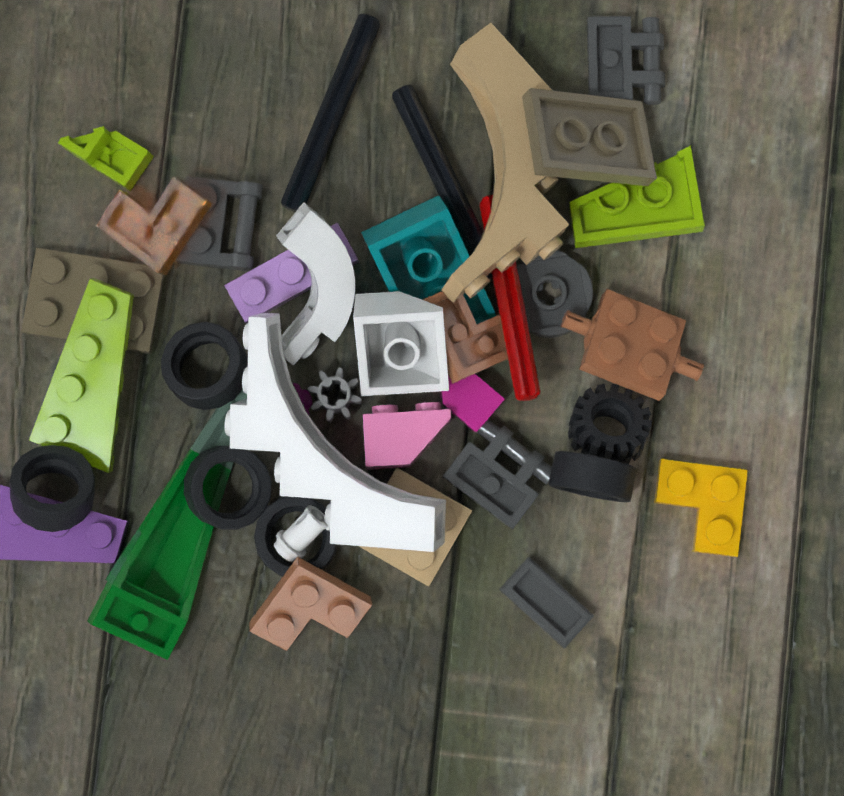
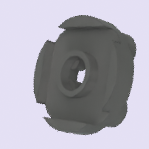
[517,250,593,338]

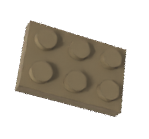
[522,88,657,186]
[21,248,166,354]

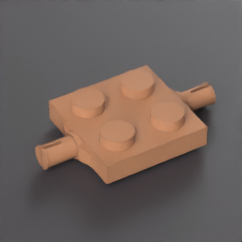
[561,289,704,401]

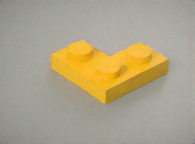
[654,459,748,557]

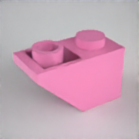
[363,402,451,470]

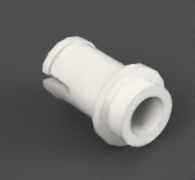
[274,505,328,562]

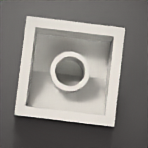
[353,291,449,396]

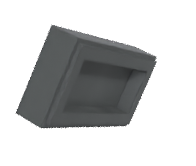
[499,557,594,648]

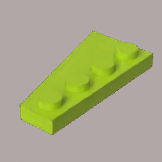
[29,278,134,473]

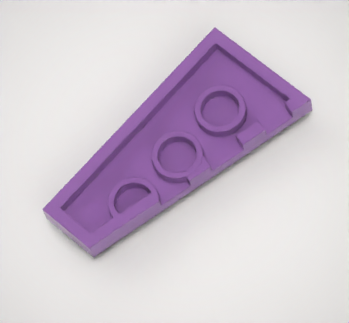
[0,485,129,563]

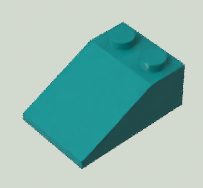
[361,195,496,324]

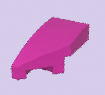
[440,374,505,432]

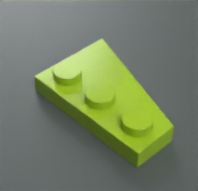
[569,146,705,248]

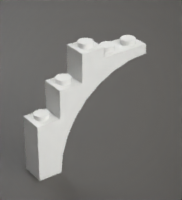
[225,313,446,552]

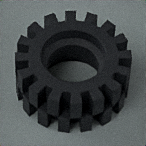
[568,384,652,464]

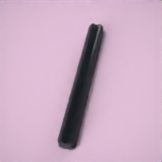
[281,13,380,212]
[392,84,493,280]

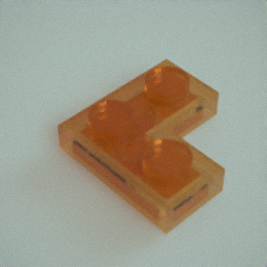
[96,177,213,275]

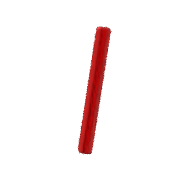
[480,195,541,401]

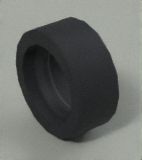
[161,322,248,410]
[10,445,95,532]
[184,446,272,530]
[549,451,637,503]
[254,497,338,577]

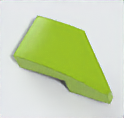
[58,126,154,191]

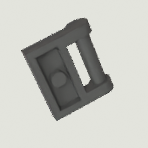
[175,176,263,271]

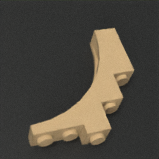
[442,23,569,303]

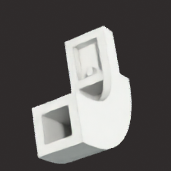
[276,202,355,365]

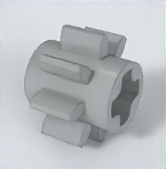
[308,367,362,423]

